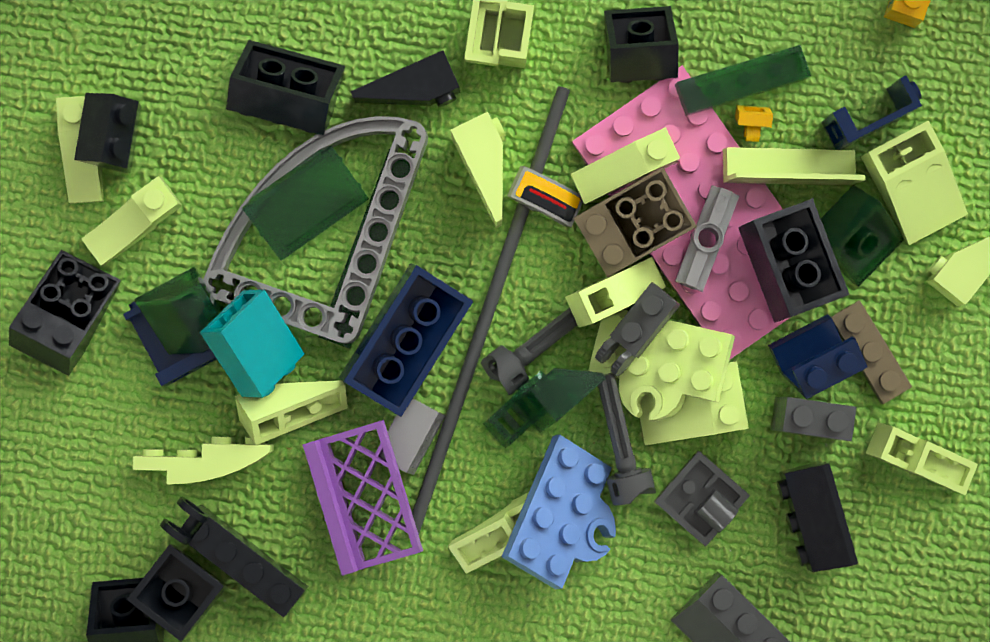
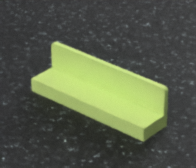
[723,147,865,185]

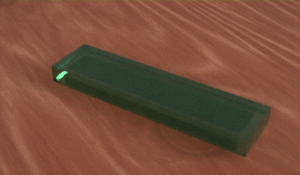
[675,45,811,116]

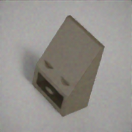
[574,167,697,277]

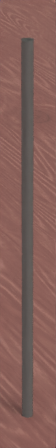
[412,86,570,535]

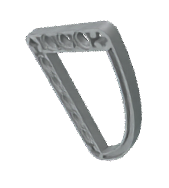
[203,116,428,344]

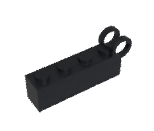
[160,497,309,618]

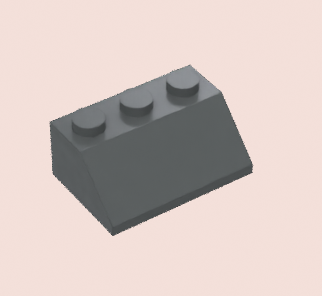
[671,572,790,642]

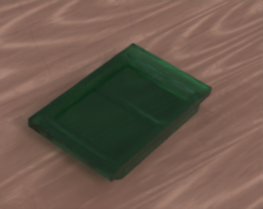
[242,145,369,261]

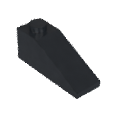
[350,50,460,107]

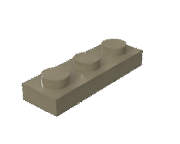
[831,300,912,404]

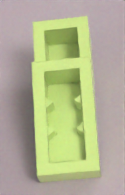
[81,176,182,267]
[866,422,978,495]
[448,492,529,574]

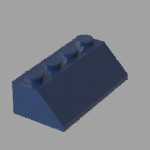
[339,263,473,417]

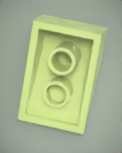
[450,112,506,228]
[640,361,749,445]

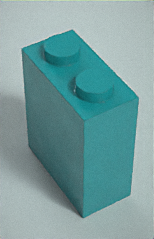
[200,289,305,398]

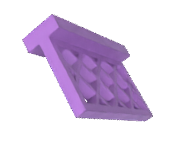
[302,420,423,576]

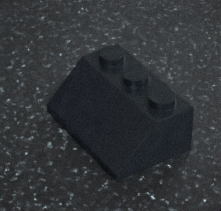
[226,40,345,136]
[738,198,850,323]
[777,461,858,572]

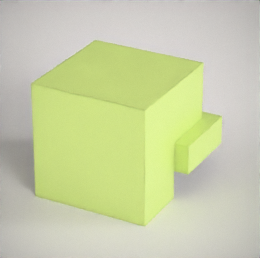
[464,0,534,68]

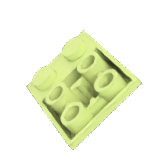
[861,121,968,246]

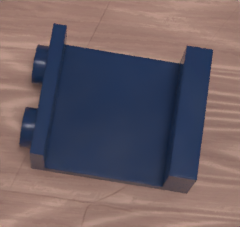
[821,75,922,150]
[123,280,217,386]
[768,314,868,399]

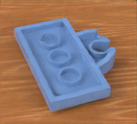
[502,435,616,589]

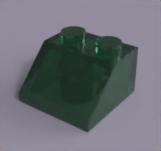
[821,185,905,287]
[134,267,222,354]
[514,368,606,433]

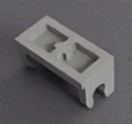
[381,399,445,475]

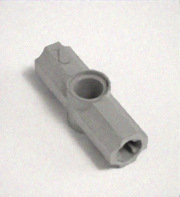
[675,185,739,292]

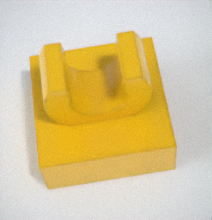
[735,105,773,142]

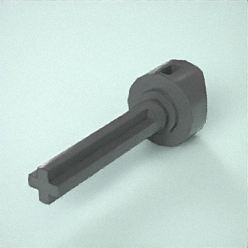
[481,307,577,395]
[596,373,656,505]

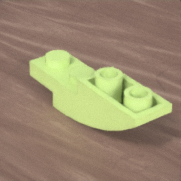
[133,437,274,484]

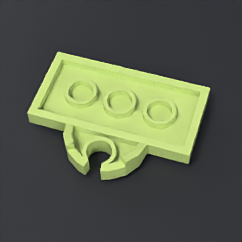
[588,310,735,421]

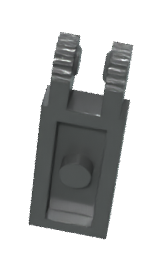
[595,282,681,377]

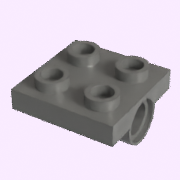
[654,450,750,547]

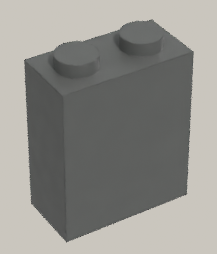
[771,397,857,441]

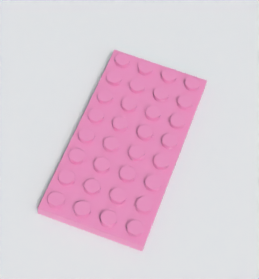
[572,65,791,360]

